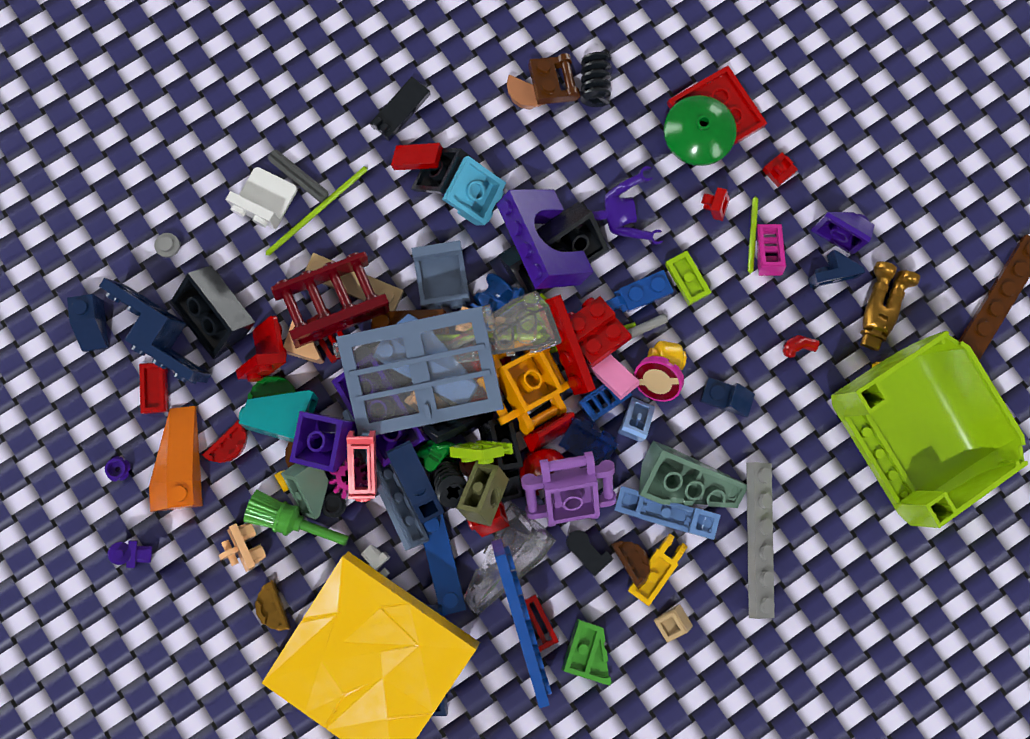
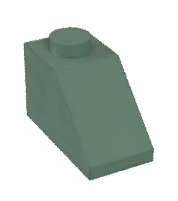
[281,463,329,519]

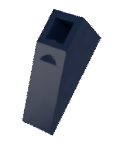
[386,440,445,524]

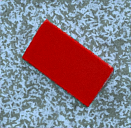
[524,412,575,453]

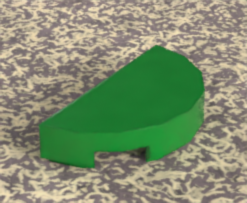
[248,376,297,399]

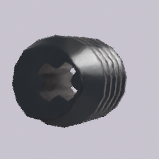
[580,52,612,107]
[430,460,467,508]

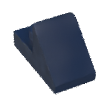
[808,250,865,288]
[700,377,755,418]

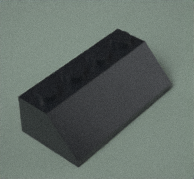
[498,202,609,303]

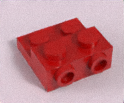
[568,296,632,368]

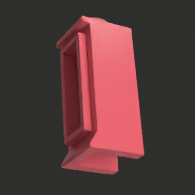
[346,430,377,502]

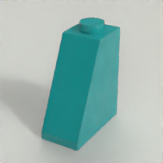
[239,390,319,442]

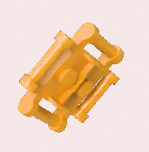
[477,339,570,435]

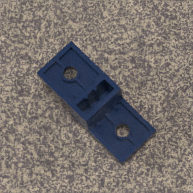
[99,278,212,384]

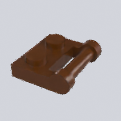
[528,53,580,105]

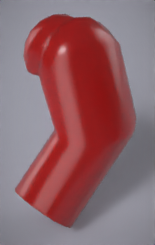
[783,335,819,358]

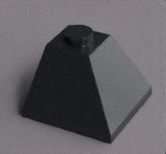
[411,148,481,194]

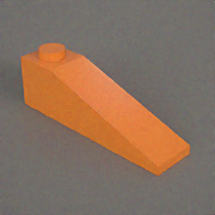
[149,406,203,512]

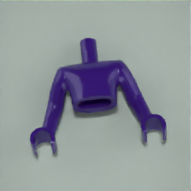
[593,166,663,245]

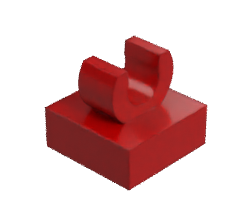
[762,152,798,187]
[701,187,730,221]

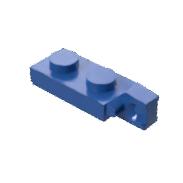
[606,270,674,313]

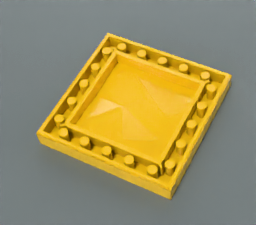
[262,551,480,739]

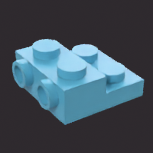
[442,156,506,226]

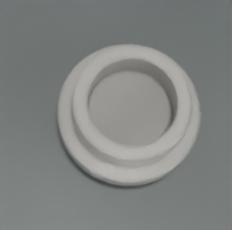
[154,233,180,258]

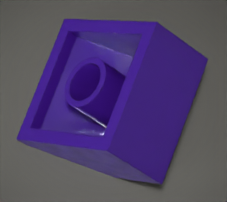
[289,411,358,472]

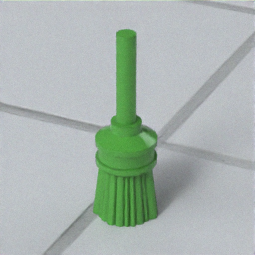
[244,489,349,546]

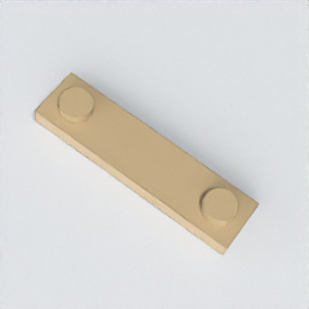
[305,253,404,311]

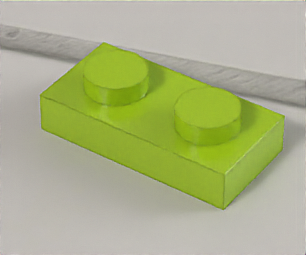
[665,251,712,306]

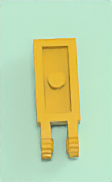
[627,533,688,606]

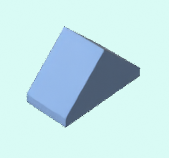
[618,397,655,442]

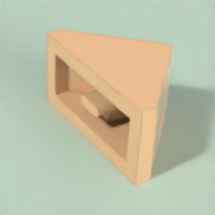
[283,321,324,364]

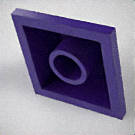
[810,212,875,255]

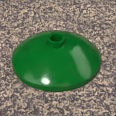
[664,95,737,166]

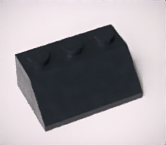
[170,265,255,359]

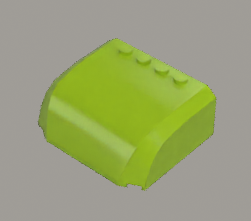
[831,331,1028,528]

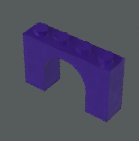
[496,189,594,289]

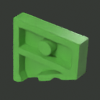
[561,619,611,686]

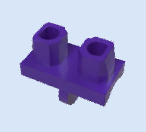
[107,540,152,568]

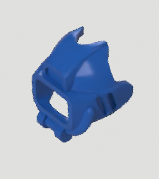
[470,273,525,316]

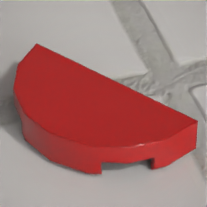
[202,420,248,463]

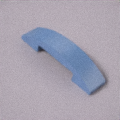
[614,486,721,540]

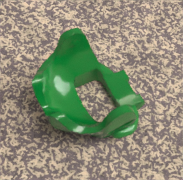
[416,440,462,472]

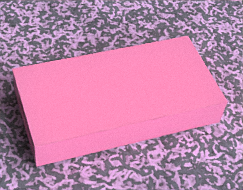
[587,354,639,400]

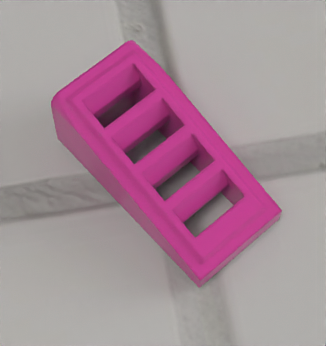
[757,224,786,276]

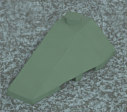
[638,440,747,508]

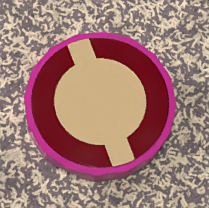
[634,356,684,402]

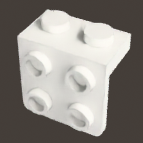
[225,167,297,230]

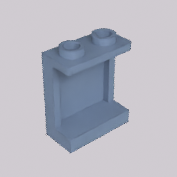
[411,240,471,310]

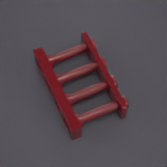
[271,251,390,348]

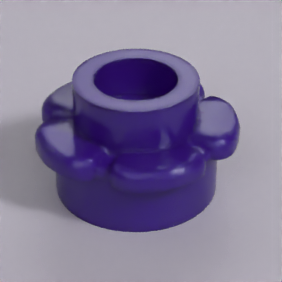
[105,456,131,482]

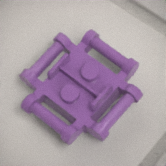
[521,451,616,527]

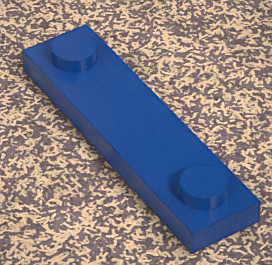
[422,514,466,616]

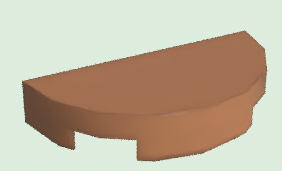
[507,75,545,110]

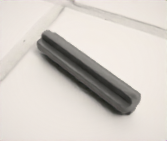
[268,150,329,203]

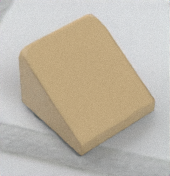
[654,604,693,643]

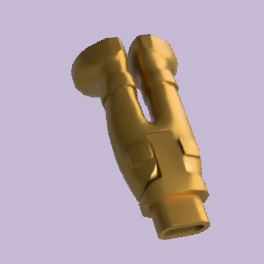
[860,261,920,351]

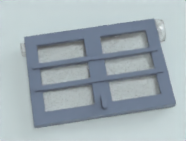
[333,304,504,436]

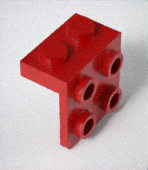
[236,316,287,382]

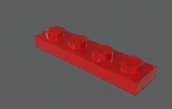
[540,294,596,395]

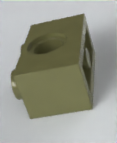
[457,461,509,526]

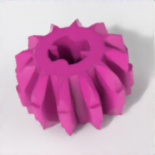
[329,457,368,500]

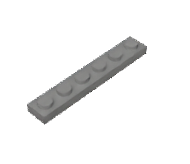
[746,462,775,619]

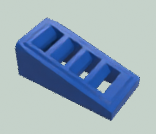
[577,384,632,424]

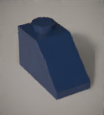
[67,294,109,352]

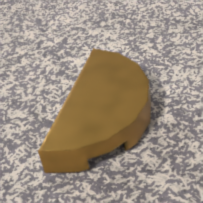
[255,580,291,631]

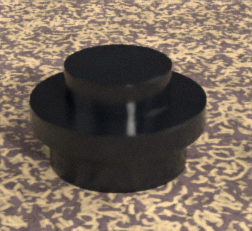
[321,492,346,518]

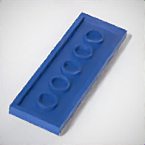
[491,539,552,709]

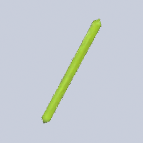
[747,196,758,274]

